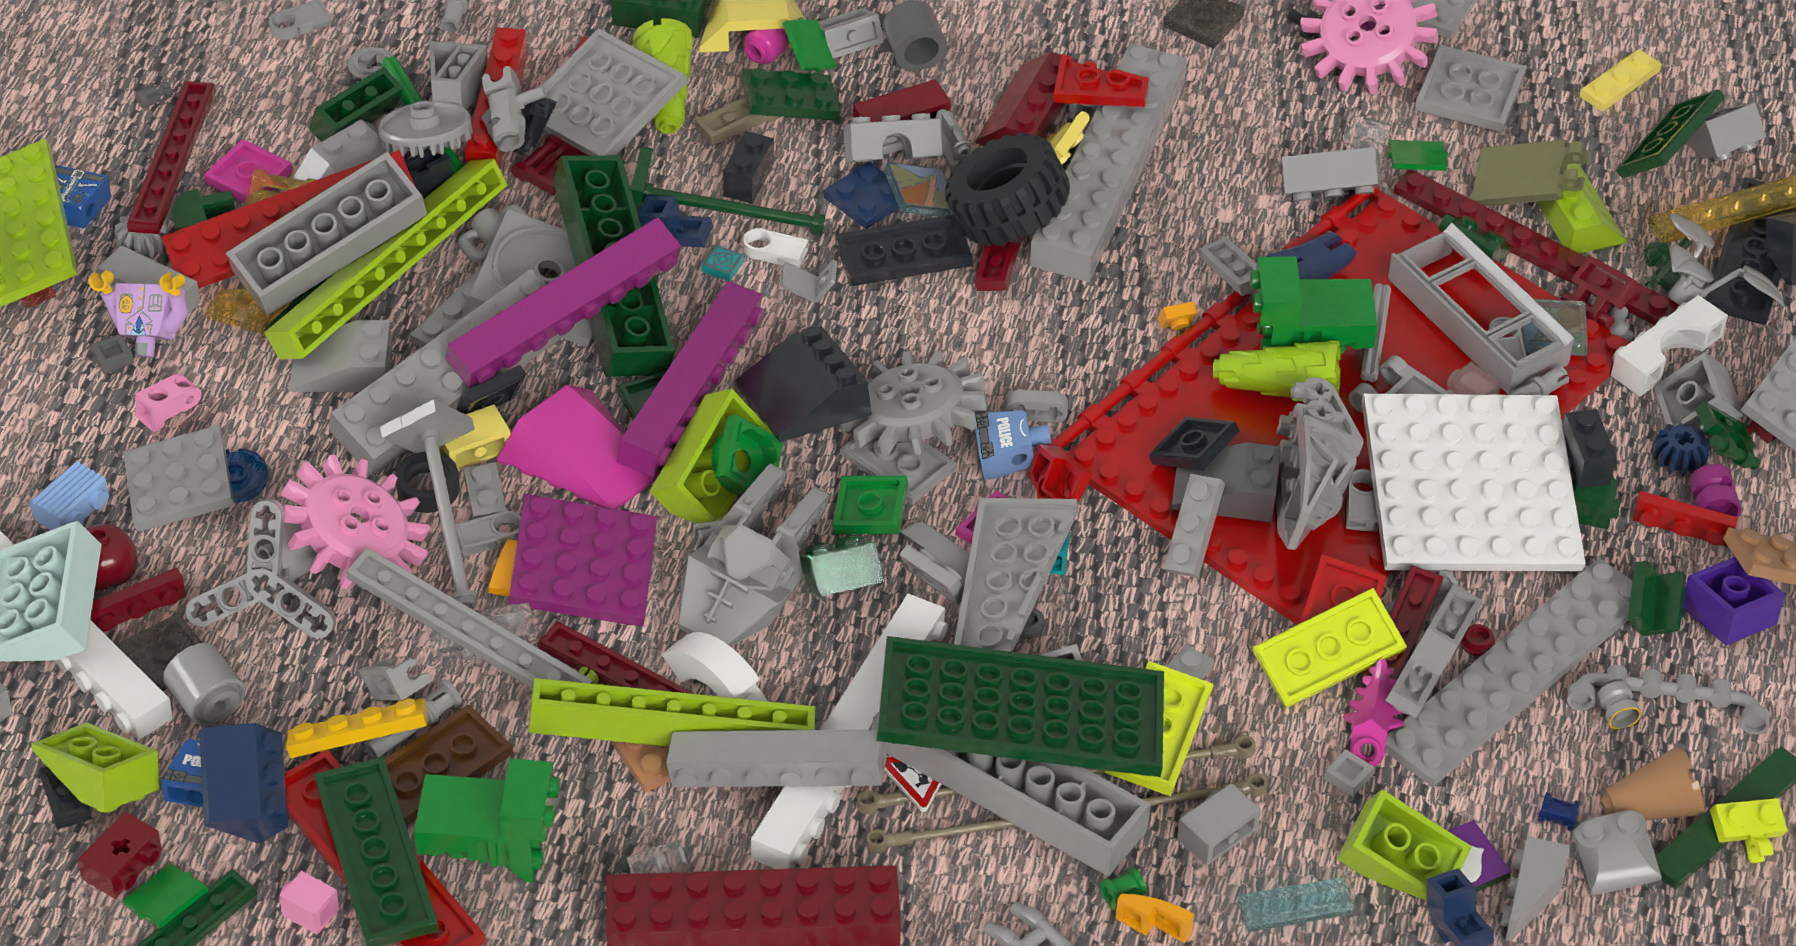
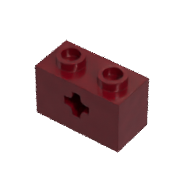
[77,811,162,899]

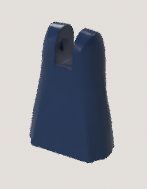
[1265,232,1356,279]

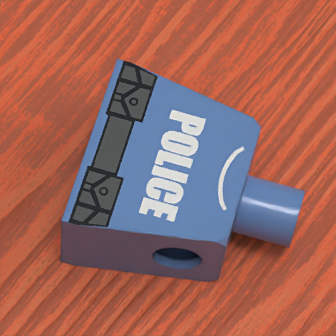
[975,410,1052,480]

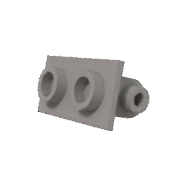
[936,109,974,168]

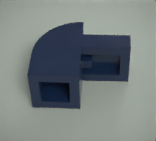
[638,195,713,248]
[1426,868,1494,946]

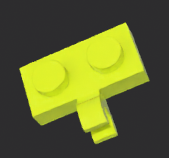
[1710,798,1788,864]

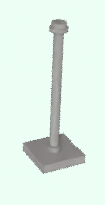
[380,399,477,609]

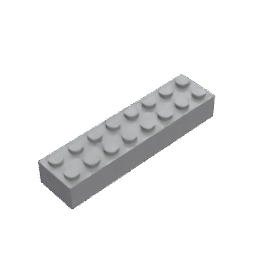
[329,269,570,476]
[872,712,1151,877]

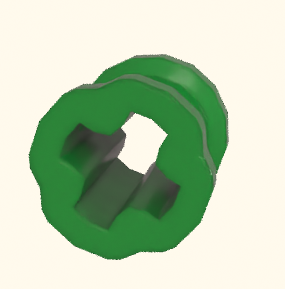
[1099,867,1147,910]

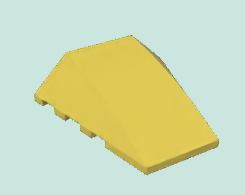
[699,0,806,53]

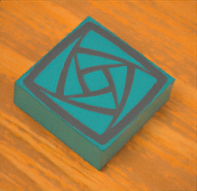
[702,245,744,281]

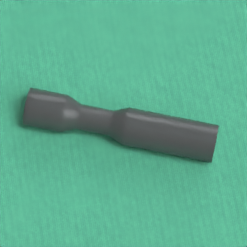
[1108,227,1127,250]

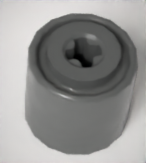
[883,0,947,71]

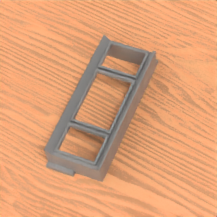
[1388,223,1574,394]

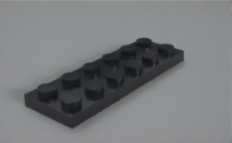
[1706,177,1796,325]

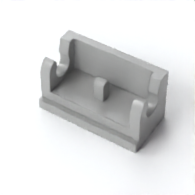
[358,659,432,701]

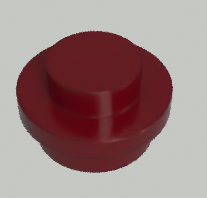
[1460,624,1495,657]

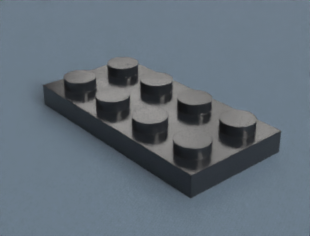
[835,215,973,287]

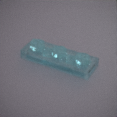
[1238,877,1354,932]

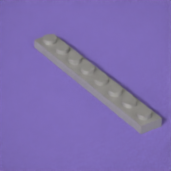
[346,548,593,689]

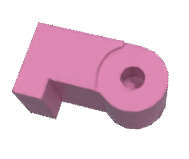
[135,374,201,433]

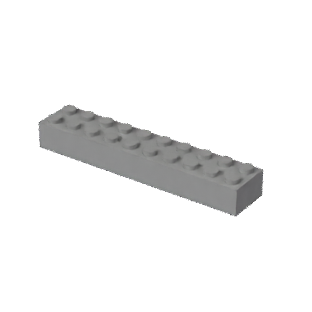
[1030,43,1187,282]

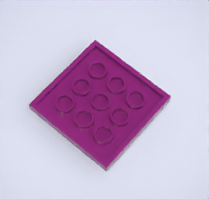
[508,494,657,626]

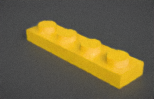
[286,698,428,758]

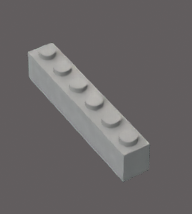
[666,730,887,788]

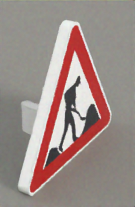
[884,756,941,812]

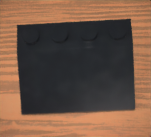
[735,326,872,442]

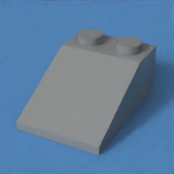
[289,320,392,392]

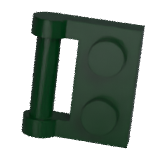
[1438,214,1512,261]

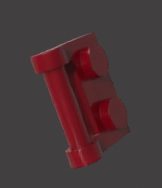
[511,134,589,196]

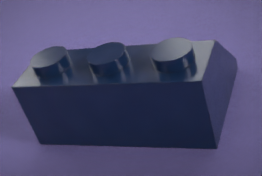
[199,723,288,843]

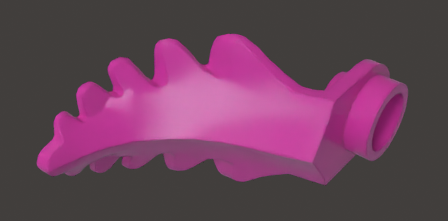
[1343,659,1404,767]

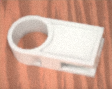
[743,228,808,268]

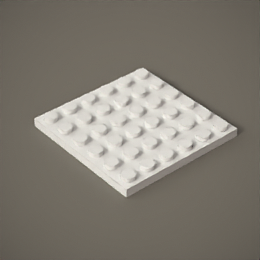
[1361,393,1586,571]

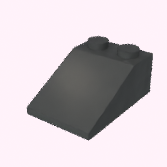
[1172,442,1280,522]

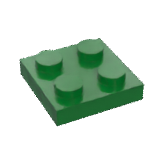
[832,475,909,534]

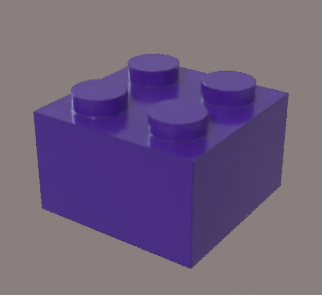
[1683,557,1785,645]

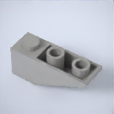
[1501,836,1570,942]

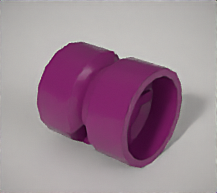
[1689,464,1741,517]

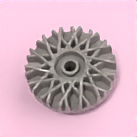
[378,101,473,158]

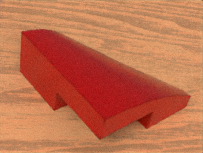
[1028,444,1092,502]

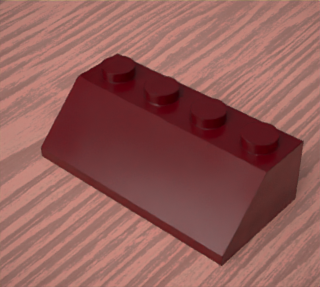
[975,51,1078,146]

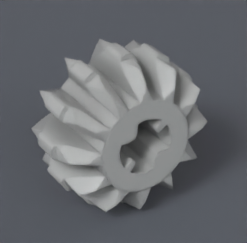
[114,211,169,260]

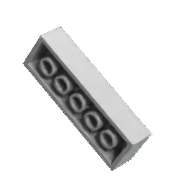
[226,152,427,316]

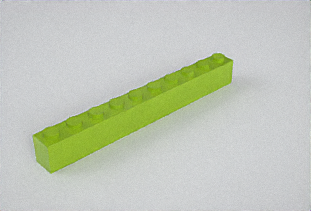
[264,159,508,359]

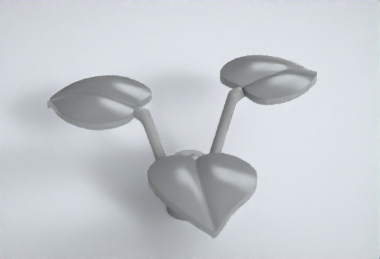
[1668,213,1785,310]

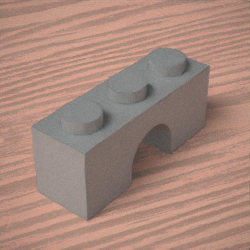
[843,114,942,163]

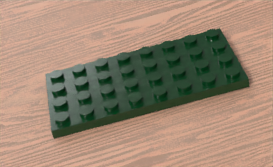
[876,636,1164,777]

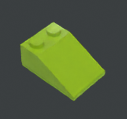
[32,722,159,812]
[1337,789,1472,901]

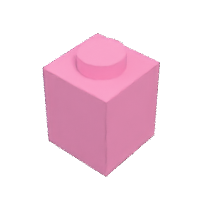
[279,871,339,935]

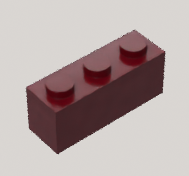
[853,79,951,122]

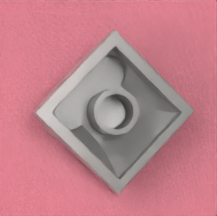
[1572,810,1662,895]

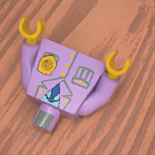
[89,270,188,358]

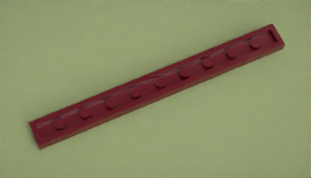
[1393,169,1679,325]

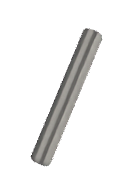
[1360,283,1391,382]

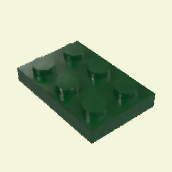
[740,68,841,121]

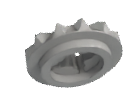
[348,47,394,80]

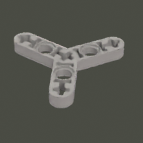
[185,498,336,638]

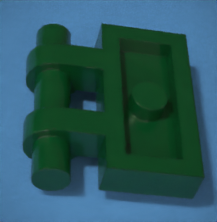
[1695,401,1760,470]

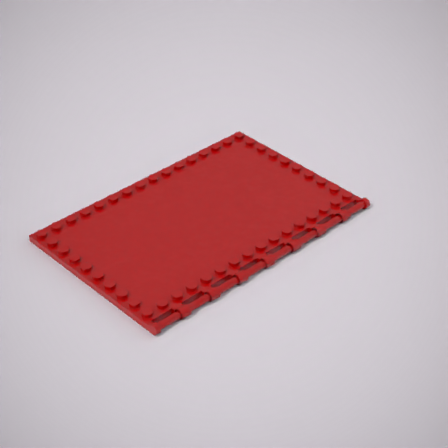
[1047,187,1631,625]

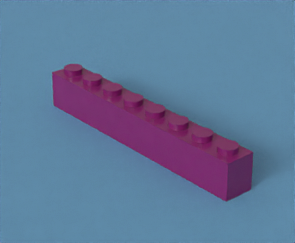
[446,218,681,388]
[617,281,764,477]

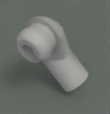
[1608,307,1634,341]

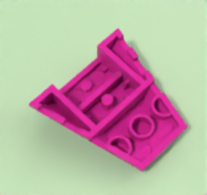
[497,385,659,509]

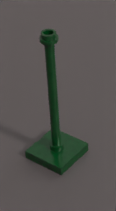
[631,146,826,235]

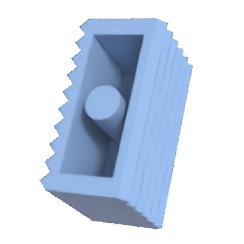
[30,461,109,530]

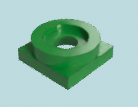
[711,415,784,495]

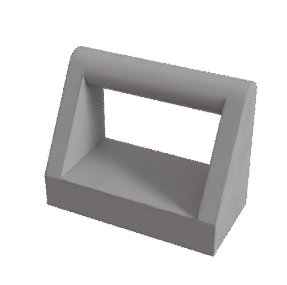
[818,8,884,59]

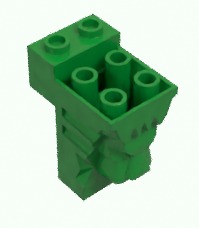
[1250,257,1378,354]
[414,759,560,882]

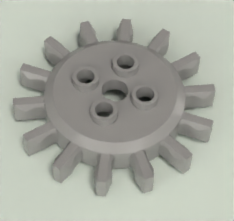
[840,350,988,456]

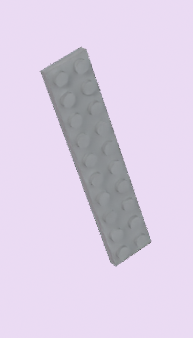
[1386,558,1632,788]

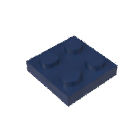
[824,161,906,229]

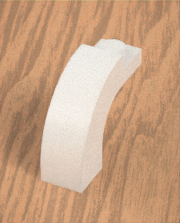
[661,632,767,701]

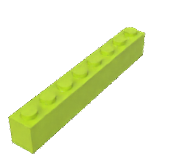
[528,678,815,747]

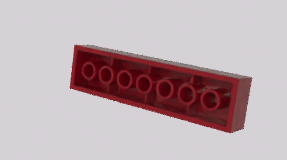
[606,865,901,946]

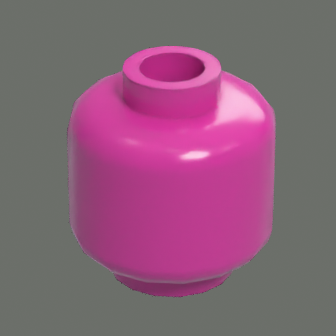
[744,29,788,64]

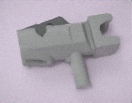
[482,66,547,152]

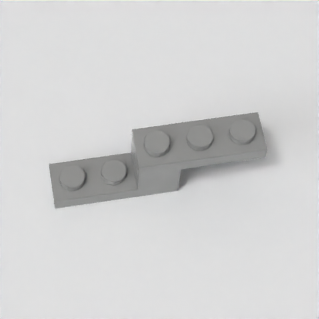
[1385,583,1483,718]

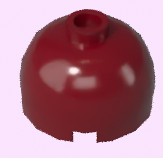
[85,523,138,590]

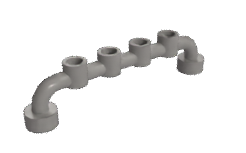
[1567,665,1770,735]

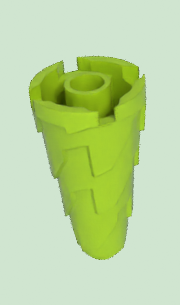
[632,18,694,134]
[1213,340,1341,402]

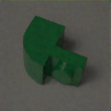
[172,188,235,231]

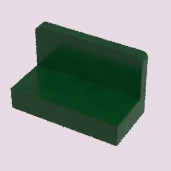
[1628,560,1686,636]

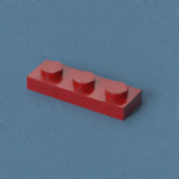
[1633,491,1738,547]

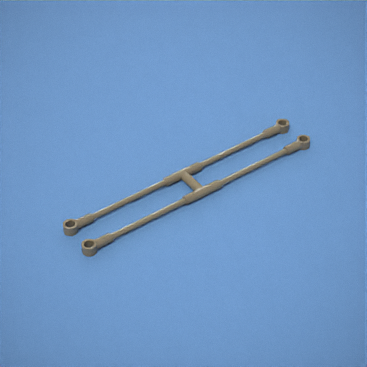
[857,735,1268,854]

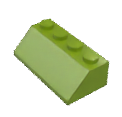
[1537,164,1627,253]
[650,388,772,524]

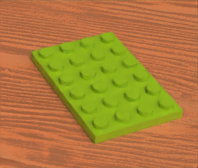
[0,139,78,307]

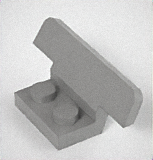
[899,522,970,605]

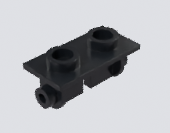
[514,98,557,155]

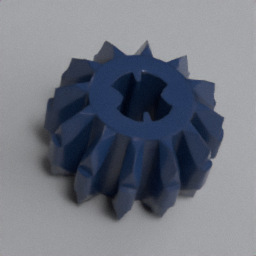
[1653,421,1710,477]

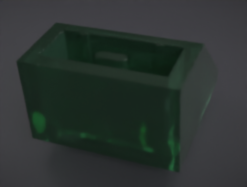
[799,535,884,597]

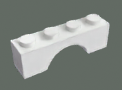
[1611,295,1728,396]

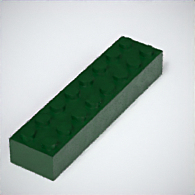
[553,155,675,377]

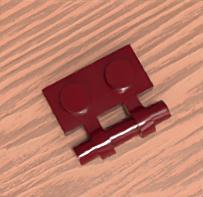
[1561,255,1639,328]

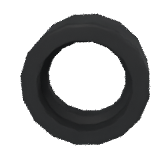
[395,451,460,513]

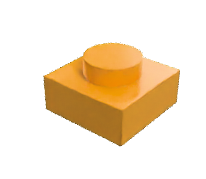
[1157,301,1197,331]

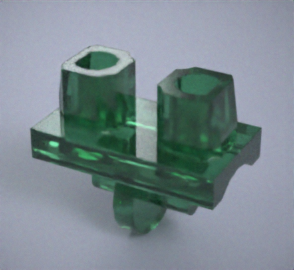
[1644,237,1700,292]

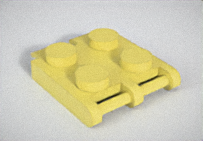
[1046,112,1090,165]

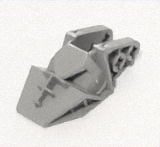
[1275,377,1364,550]
[678,463,830,647]

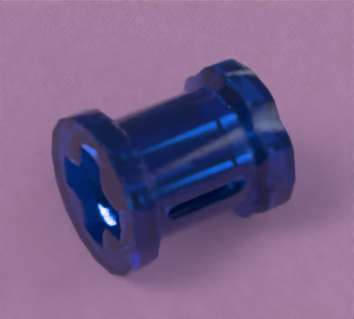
[1538,792,1581,832]

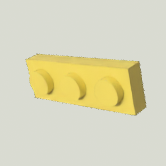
[1579,49,1662,112]

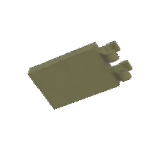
[1472,139,1590,206]

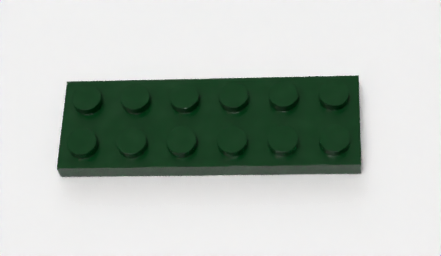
[314,757,439,946]

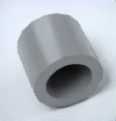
[163,643,246,726]

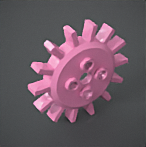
[1300,0,1439,95]
[280,455,430,590]

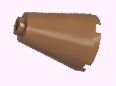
[1600,747,1705,820]

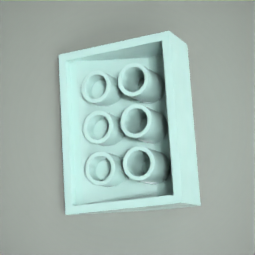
[0,521,102,662]

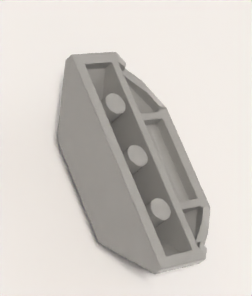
[289,120,393,189]

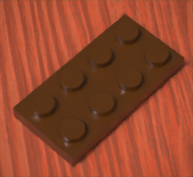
[385,704,513,826]

